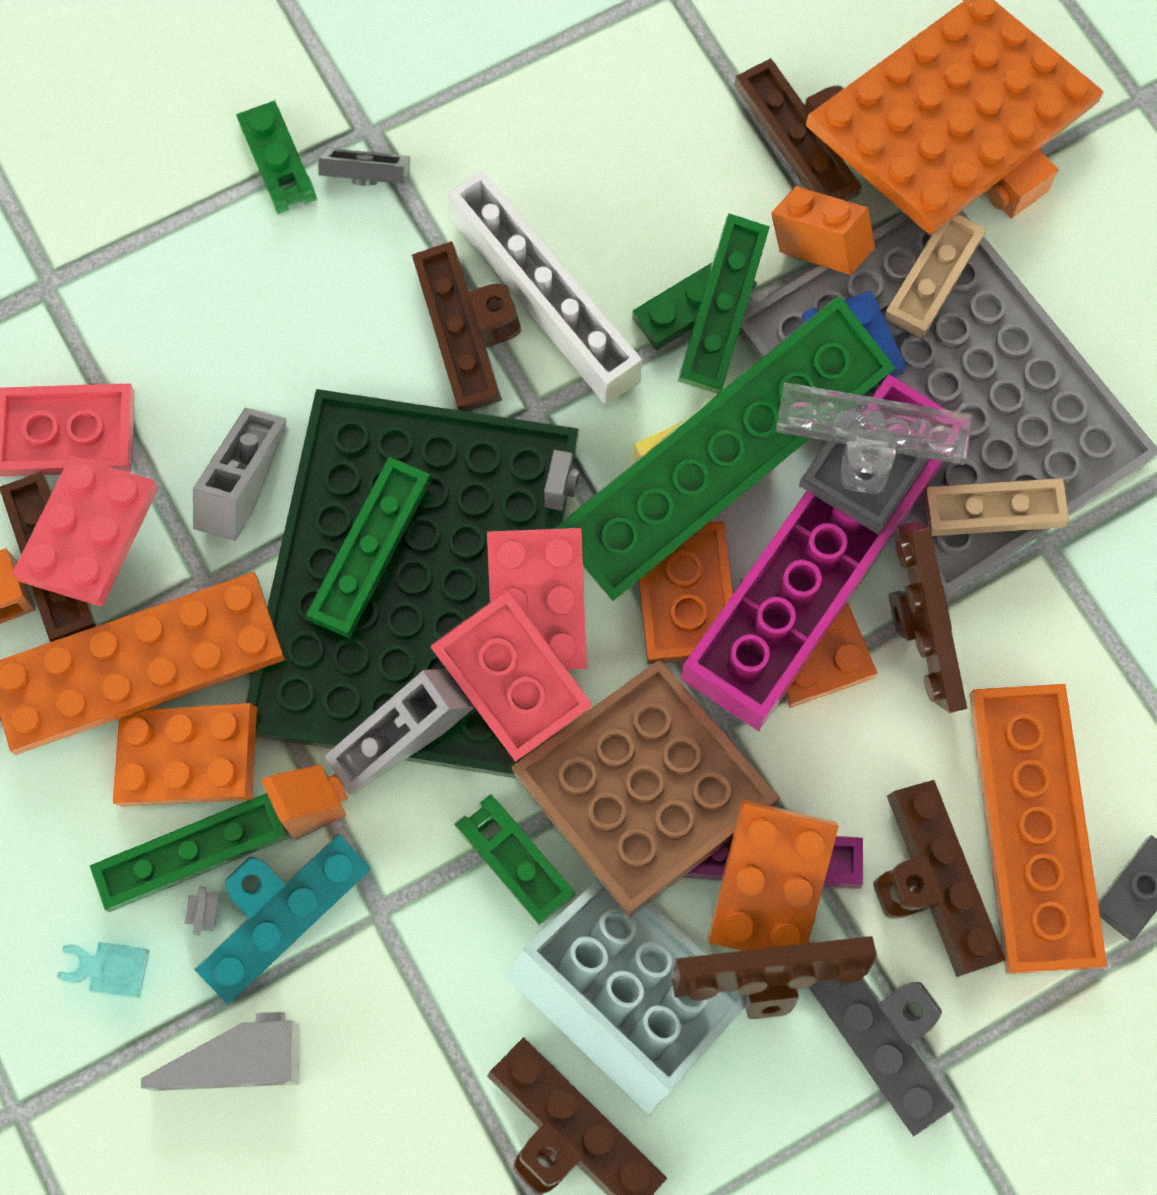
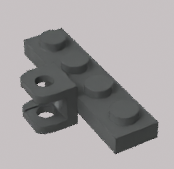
[809,977,955,1137]

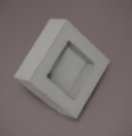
[544,449,579,511]

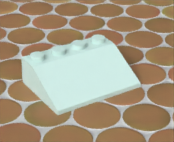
[505,879,747,1115]

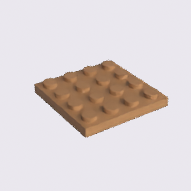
[511,659,780,918]

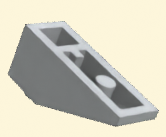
[193,407,286,541]
[324,669,475,795]
[141,1012,299,1091]

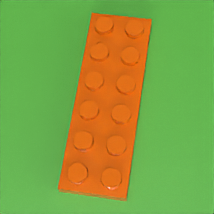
[0,572,285,755]
[969,684,1107,975]

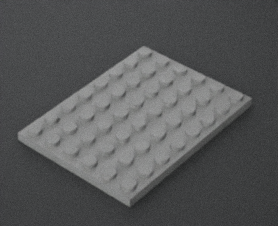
[739,210,1157,598]

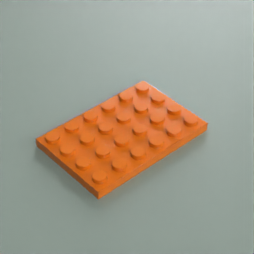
[805,0,1104,235]

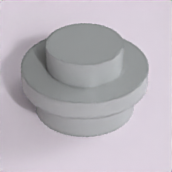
[184,886,218,935]

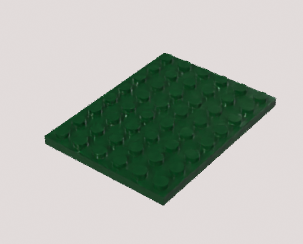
[246,389,579,778]

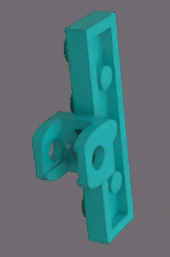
[194,834,371,1005]

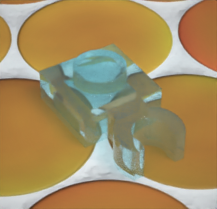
[57,942,150,999]

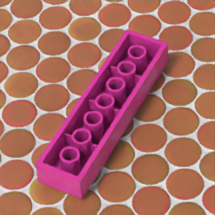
[681,374,967,731]

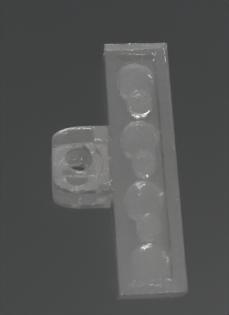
[775,382,972,494]

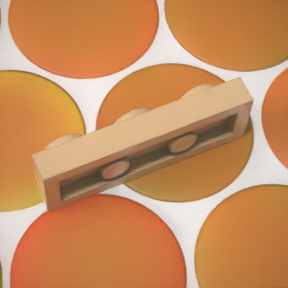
[884,214,987,339]
[923,478,1070,536]

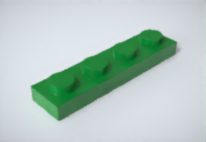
[677,213,770,394]
[306,457,431,639]
[89,793,289,913]

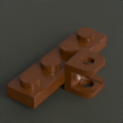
[734,58,862,201]
[411,241,522,412]
[0,472,97,642]
[888,521,968,713]
[873,780,1006,977]
[671,936,877,1019]
[487,1037,667,1195]

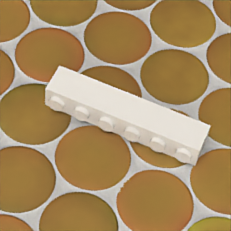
[447,169,642,406]

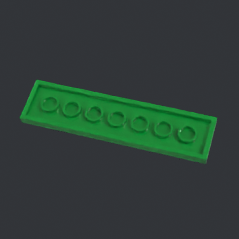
[553,296,895,601]

